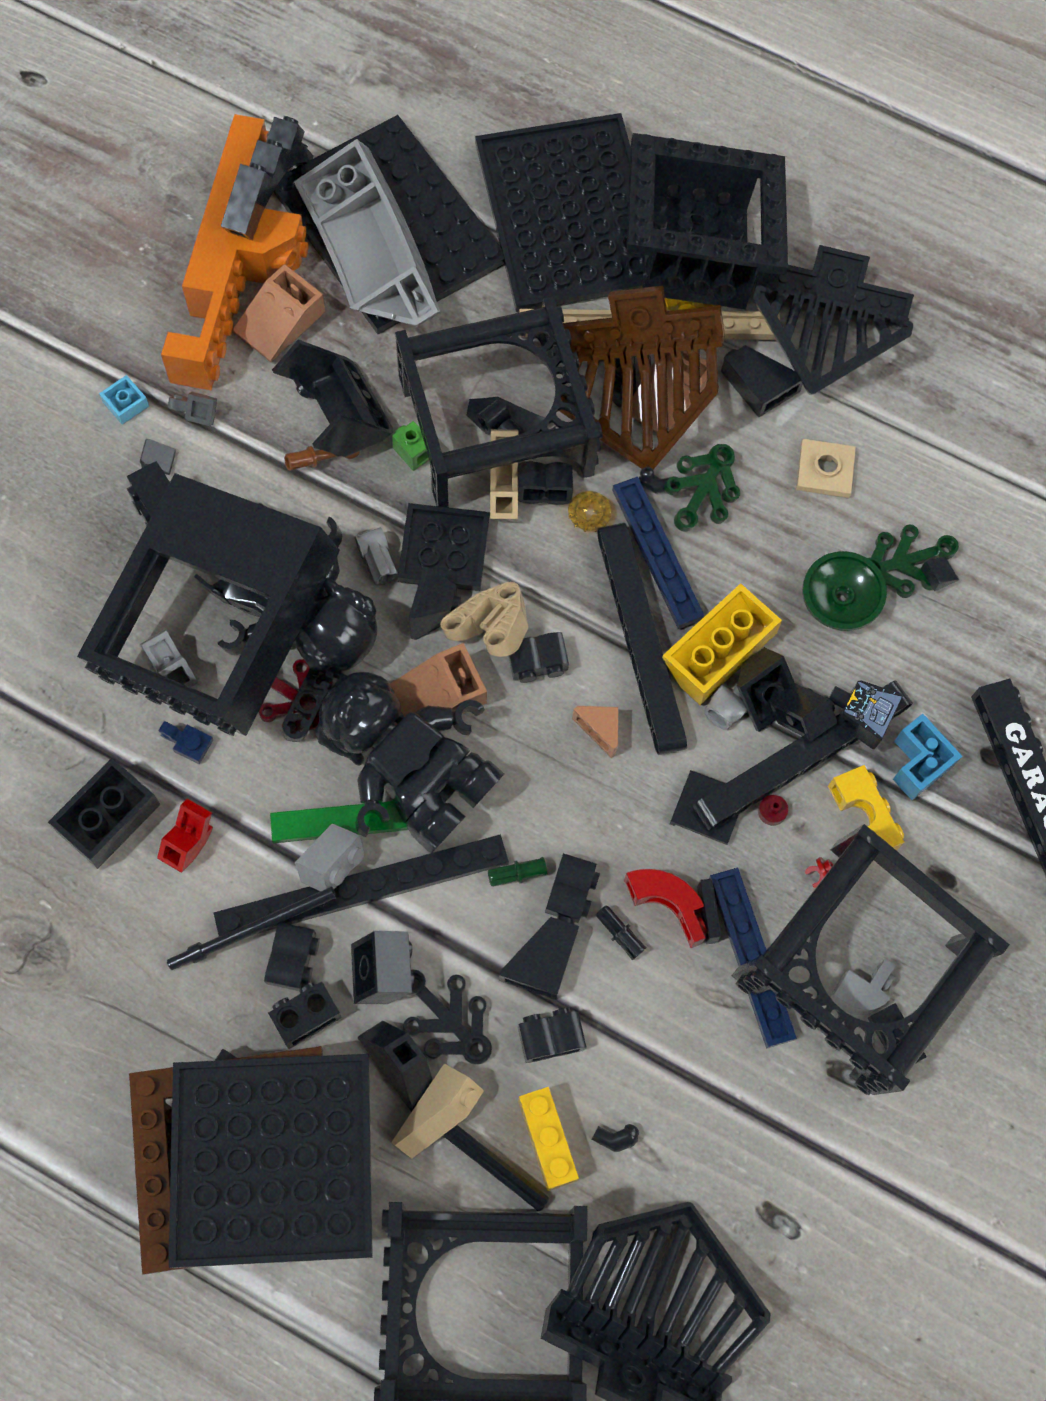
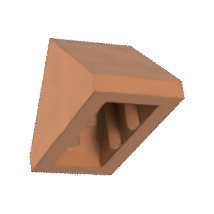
[572,706,618,758]

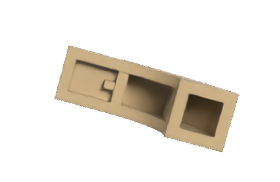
[490,430,518,519]

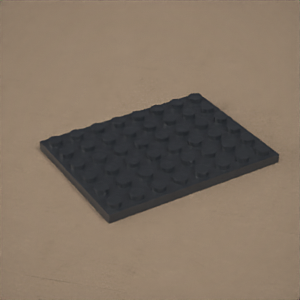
[475,113,644,312]
[273,115,505,334]

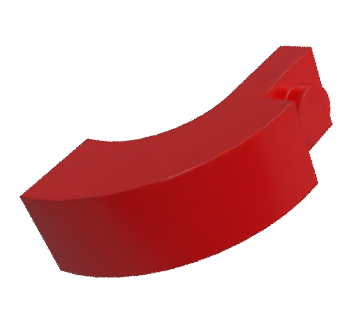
[624,869,707,948]

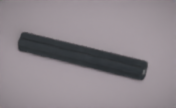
[444,1125,549,1211]

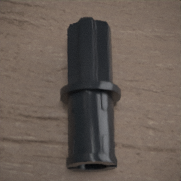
[596,905,647,960]

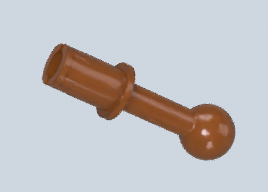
[284,446,360,471]

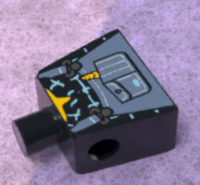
[829,680,903,750]

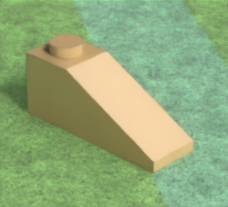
[391,1064,484,1159]

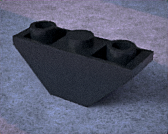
[358,1021,433,1112]

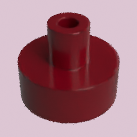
[758,795,788,826]

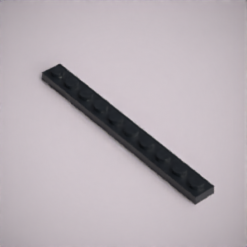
[213,834,509,936]

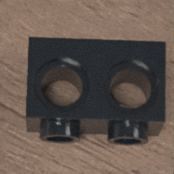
[268,981,342,1049]

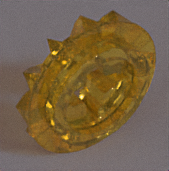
[568,491,612,532]

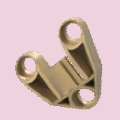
[440,582,528,657]

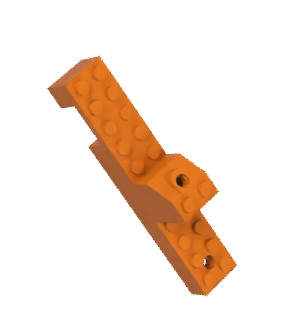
[161,114,309,390]

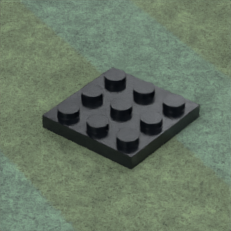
[397,503,490,591]

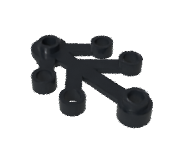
[403,969,492,1065]

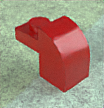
[157,798,213,873]

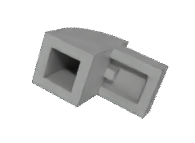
[140,630,198,687]
[830,959,895,1015]

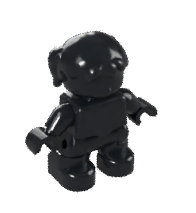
[194,503,377,672]
[315,672,504,853]

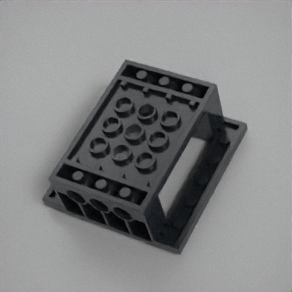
[626,133,788,310]

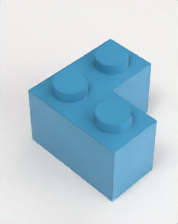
[893,714,963,801]

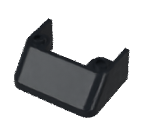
[272,339,393,457]

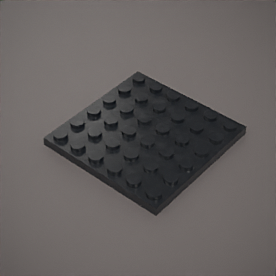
[169,1054,373,1268]

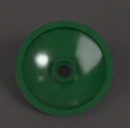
[802,551,887,631]

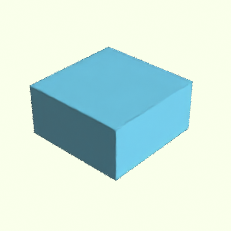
[99,375,149,425]

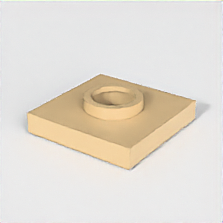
[796,439,856,498]

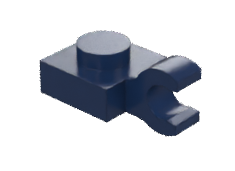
[158,721,213,765]

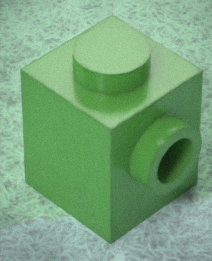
[392,421,429,471]

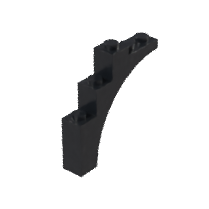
[221,116,314,240]

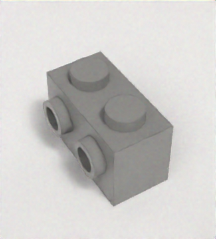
[295,824,365,891]

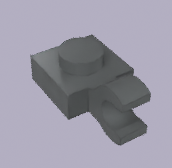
[168,392,217,426]

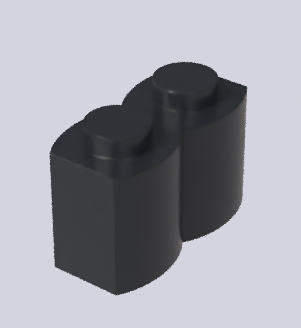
[518,461,573,505]
[508,632,569,683]
[545,853,600,923]
[264,922,320,991]
[518,1007,587,1063]

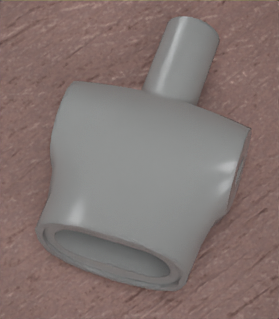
[704,685,747,730]

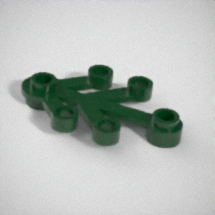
[664,444,740,532]
[868,524,959,598]

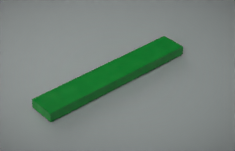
[270,801,408,844]

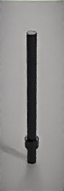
[167,887,336,970]

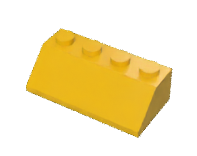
[662,583,782,706]

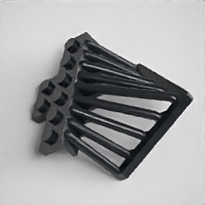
[753,245,914,395]
[540,1202,771,1401]

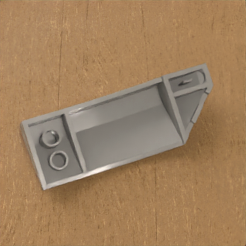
[294,139,440,326]

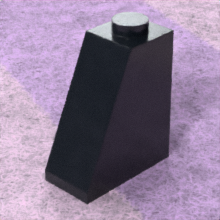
[721,345,803,417]
[499,916,579,1000]

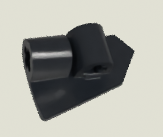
[466,396,545,435]

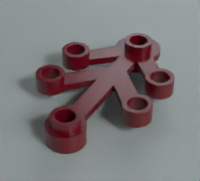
[259,659,333,735]

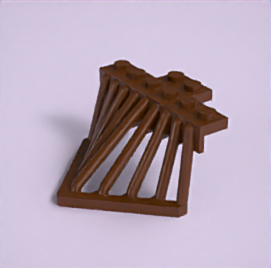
[559,286,725,470]

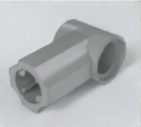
[355,527,397,585]

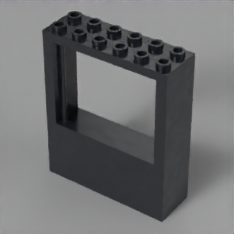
[77,473,340,736]

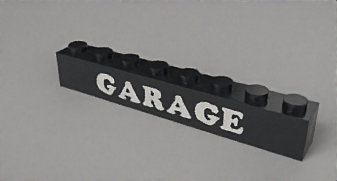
[971,678,1046,876]

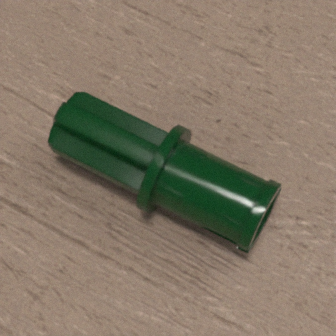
[488,857,548,887]

